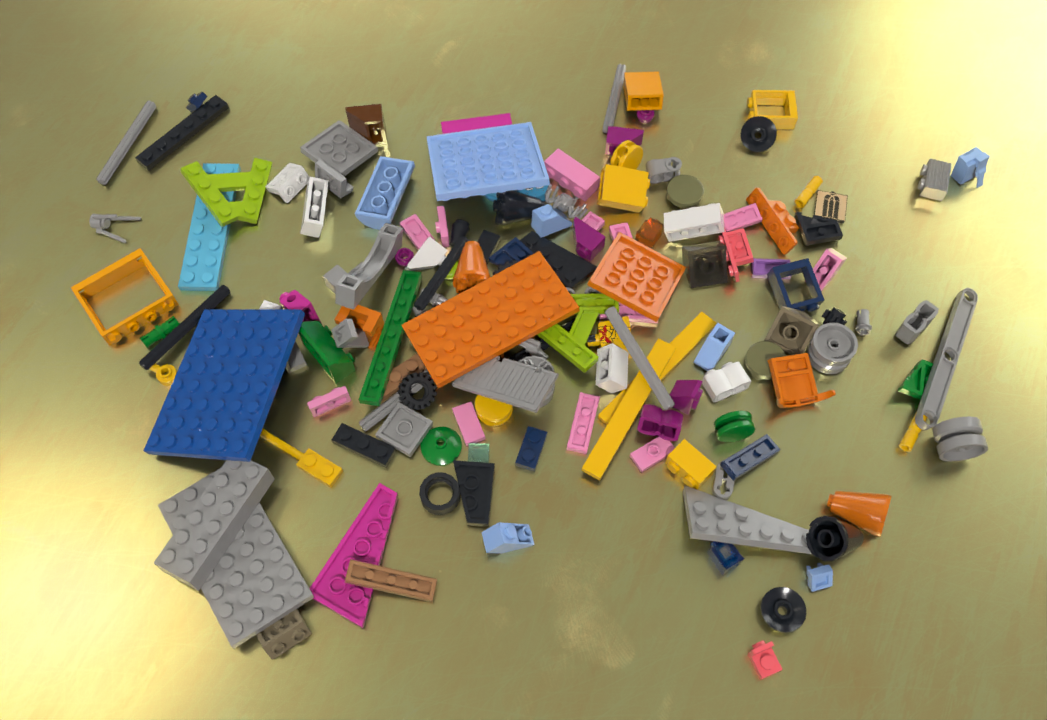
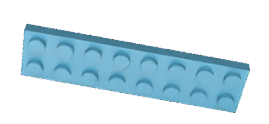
[178,163,241,291]

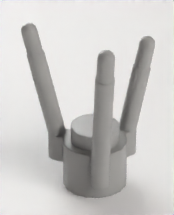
[89,214,141,243]

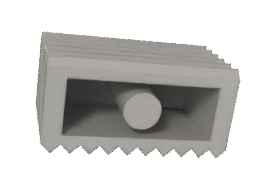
[918,158,952,201]

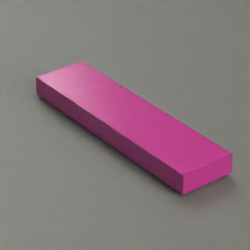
[441,113,512,134]

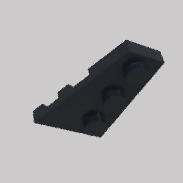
[453,460,495,527]

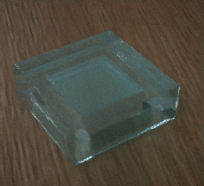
[468,443,490,463]

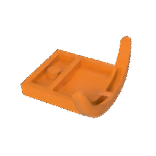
[768,353,836,408]

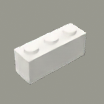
[300,177,328,238]
[664,203,725,242]

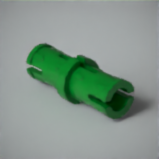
[140,316,180,348]

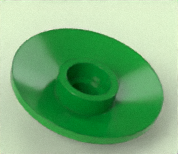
[421,427,462,466]

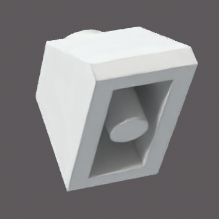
[405,236,448,271]

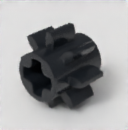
[821,307,847,325]

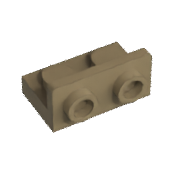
[256,609,311,659]

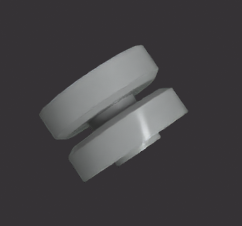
[806,323,858,374]
[932,416,988,462]

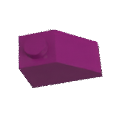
[573,217,606,262]

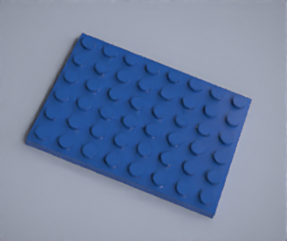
[143,309,305,462]

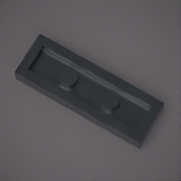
[331,423,397,468]

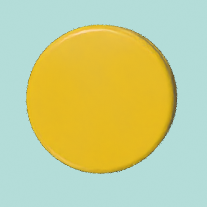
[610,140,643,170]
[475,395,513,427]

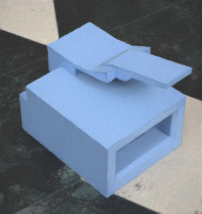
[950,147,990,188]

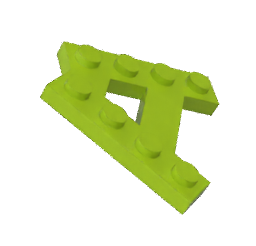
[181,157,272,227]
[537,294,619,373]

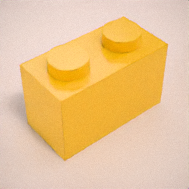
[665,439,717,490]

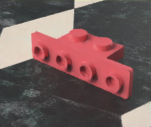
[719,227,754,282]

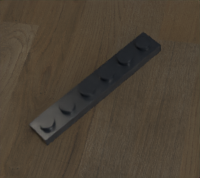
[135,95,229,171]

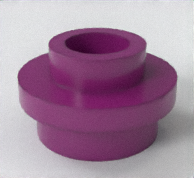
[637,110,654,123]
[395,248,414,266]

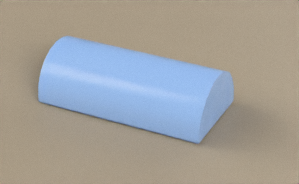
[355,156,415,230]

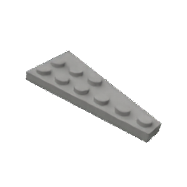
[683,486,812,554]

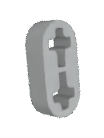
[712,461,735,500]

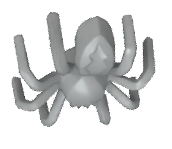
[545,184,588,219]

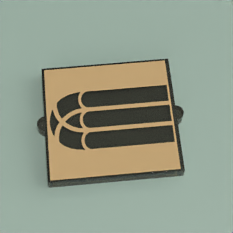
[814,190,848,223]

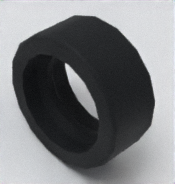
[419,472,460,515]

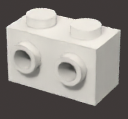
[596,343,628,393]

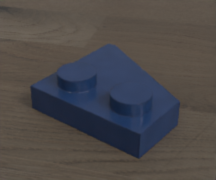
[489,237,534,266]

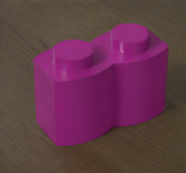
[637,404,683,441]

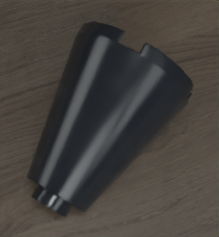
[806,516,864,562]

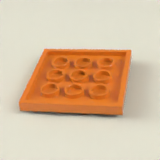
[587,232,686,322]

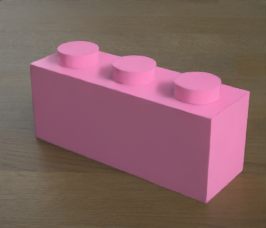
[544,148,600,201]

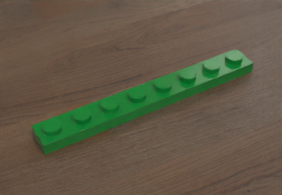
[358,270,422,406]

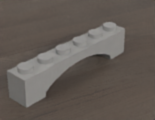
[335,223,403,309]

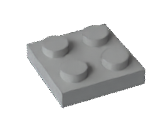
[375,402,433,457]

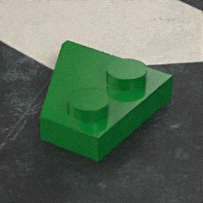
[898,359,934,400]

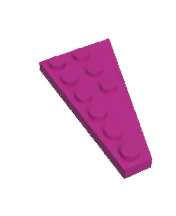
[309,483,398,629]

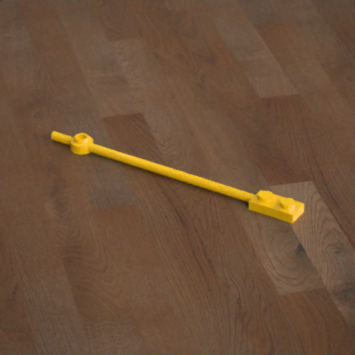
[150,363,344,488]

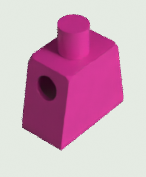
[279,290,322,324]

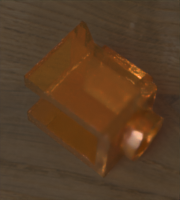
[635,217,664,249]

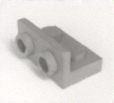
[315,160,353,198]

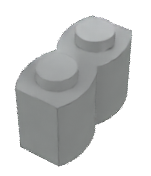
[896,300,939,344]

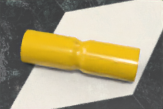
[795,176,823,208]
[899,412,928,452]

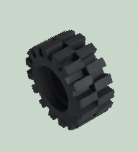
[397,373,437,410]

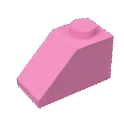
[805,248,847,291]

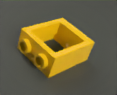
[747,90,798,130]

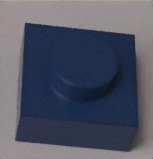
[186,91,208,112]

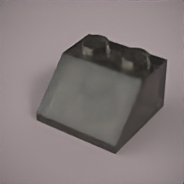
[682,241,728,288]

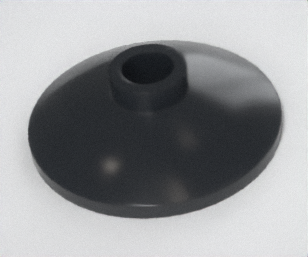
[740,116,777,152]
[761,587,807,633]

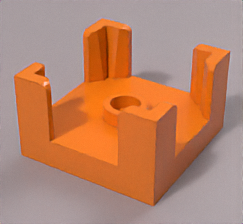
[334,305,384,351]

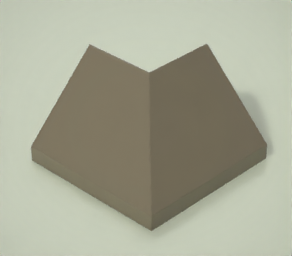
[764,306,819,355]

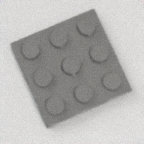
[300,120,378,176]

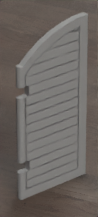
[452,356,559,413]

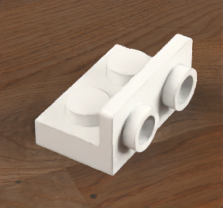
[265,163,310,203]

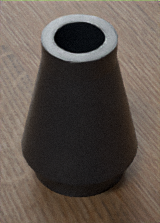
[449,219,470,247]

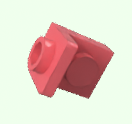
[748,640,783,680]

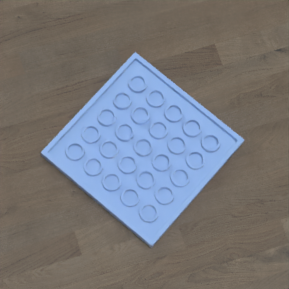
[426,122,550,201]

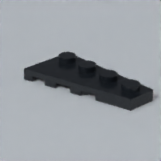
[520,231,597,290]

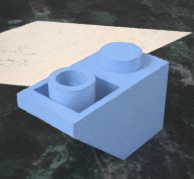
[693,323,735,371]
[481,522,535,554]

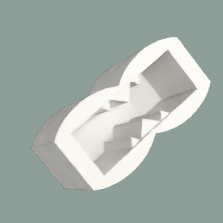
[702,362,751,403]

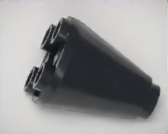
[493,190,545,225]

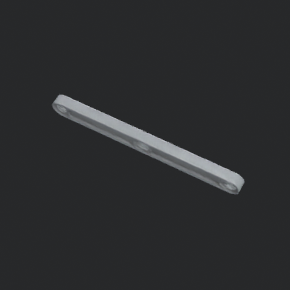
[915,288,978,430]

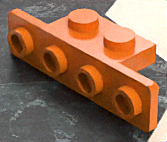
[746,187,800,254]

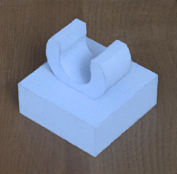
[806,563,833,592]

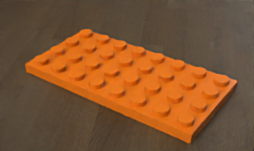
[401,251,580,389]

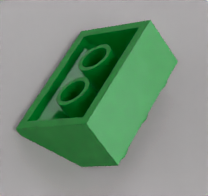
[298,321,356,384]

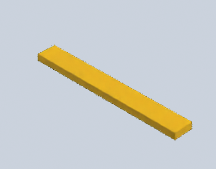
[598,312,717,425]
[581,338,676,480]

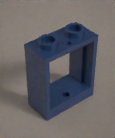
[767,258,825,312]

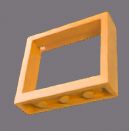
[70,248,179,346]

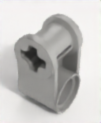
[645,157,682,184]

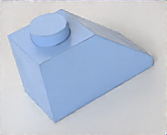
[531,204,572,238]

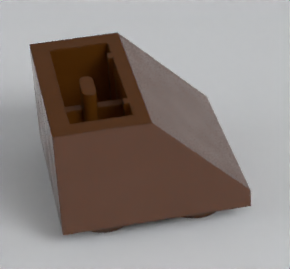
[345,104,387,145]

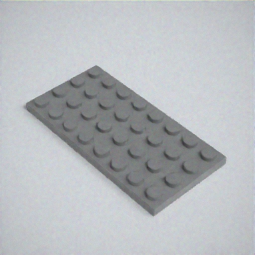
[158,469,314,649]

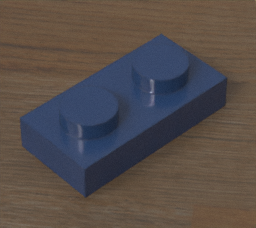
[515,426,548,472]

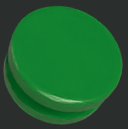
[714,411,756,442]

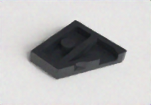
[794,212,843,246]

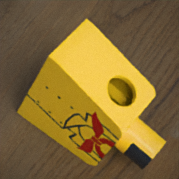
[587,316,632,358]

